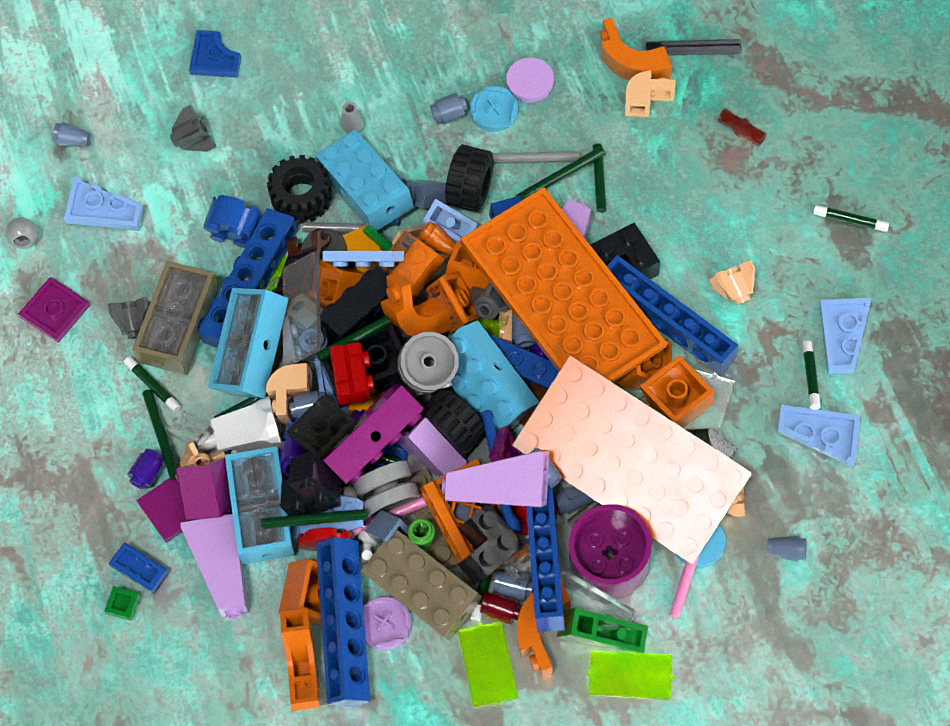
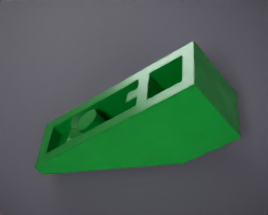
[556,608,648,654]

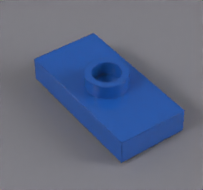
[108,542,168,594]

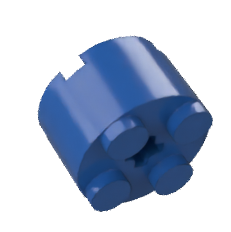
[203,195,261,248]

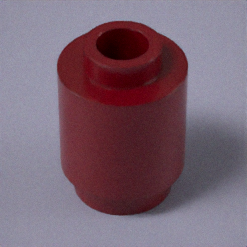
[480,591,522,625]

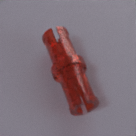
[717,108,767,147]

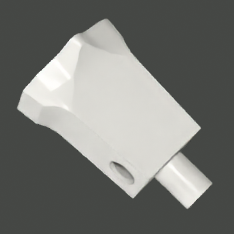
[196,396,284,455]

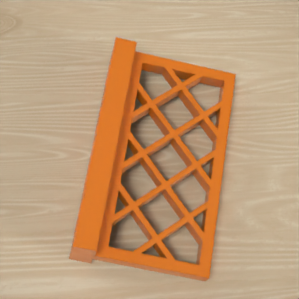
[419,459,528,585]

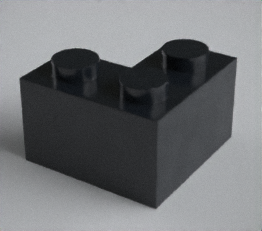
[590,222,660,280]
[280,451,341,516]
[457,503,524,585]

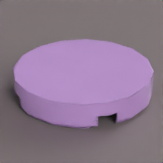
[506,58,554,103]
[364,596,412,651]

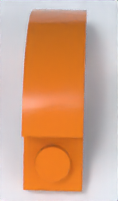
[599,18,672,81]
[381,272,451,337]
[517,581,571,678]
[280,608,319,711]

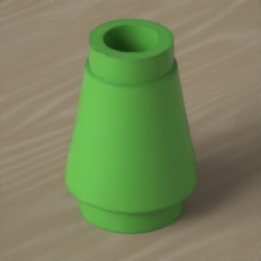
[408,519,435,549]

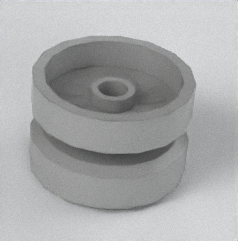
[397,332,458,393]
[353,460,421,519]

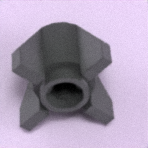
[170,104,216,152]
[469,282,509,320]
[108,297,151,339]

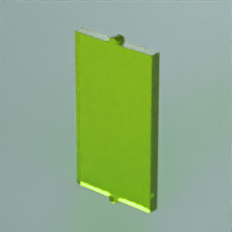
[458,622,518,709]
[587,651,674,700]

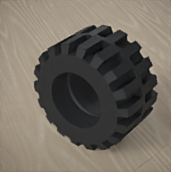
[445,144,494,212]
[267,155,332,224]
[420,389,486,458]

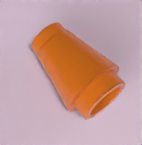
[418,221,456,256]

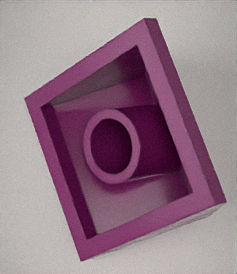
[175,457,232,521]

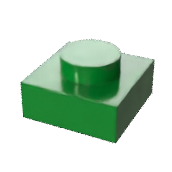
[104,586,140,621]

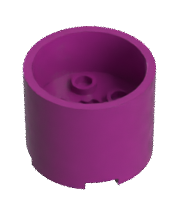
[569,504,652,600]

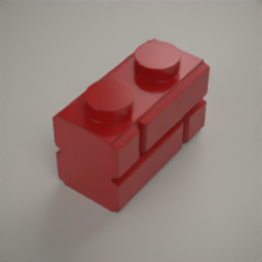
[329,342,374,406]

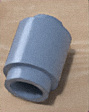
[430,93,468,124]
[290,390,330,422]
[493,569,533,602]

